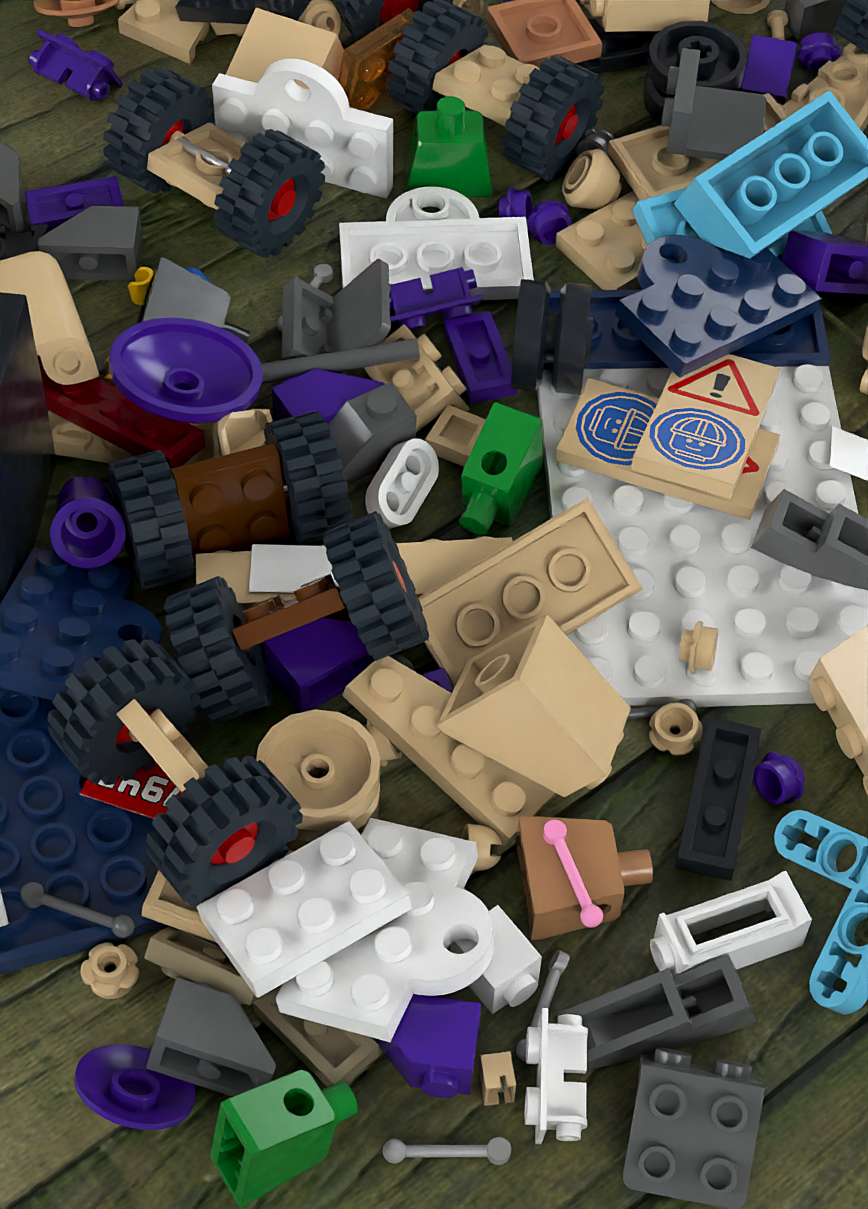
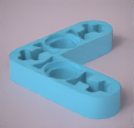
[774,810,868,1015]

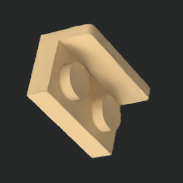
[363,324,470,433]

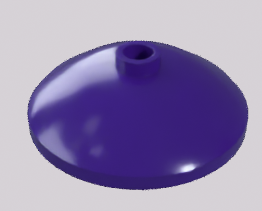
[109,318,263,424]

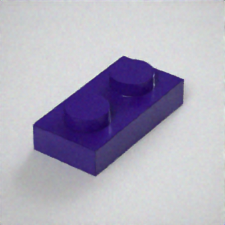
[24,176,124,231]
[443,311,517,404]

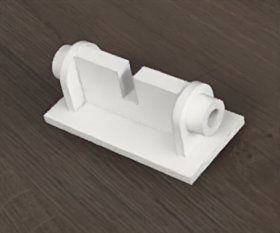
[524,1008,588,1144]

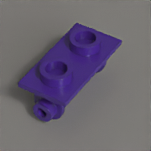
[29,29,123,101]
[389,267,482,330]

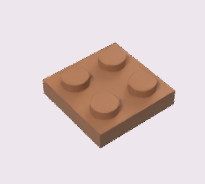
[486,0,602,68]

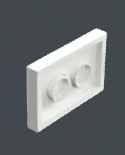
[197,821,413,998]

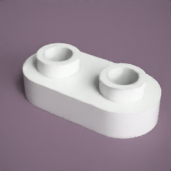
[365,439,439,529]

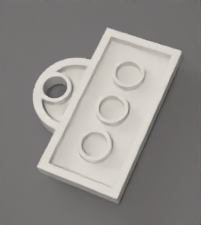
[212,59,393,199]
[339,187,534,300]
[276,818,495,1042]

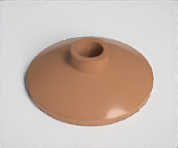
[34,0,120,27]

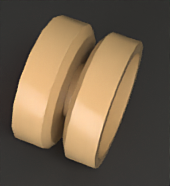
[256,709,381,851]

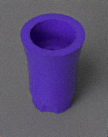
[50,476,126,568]

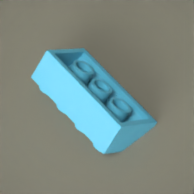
[674,90,868,259]

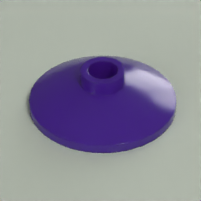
[74,1044,196,1130]

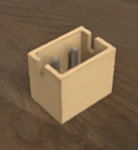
[479,1051,516,1106]

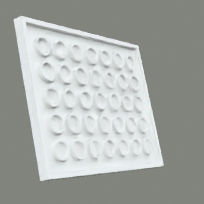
[537,364,868,708]

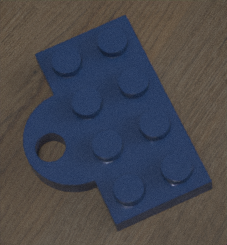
[615,235,822,378]
[0,547,162,700]

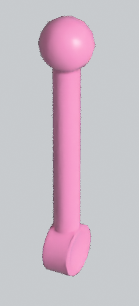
[543,820,603,928]

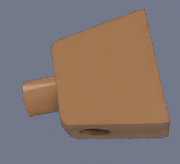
[516,816,653,941]

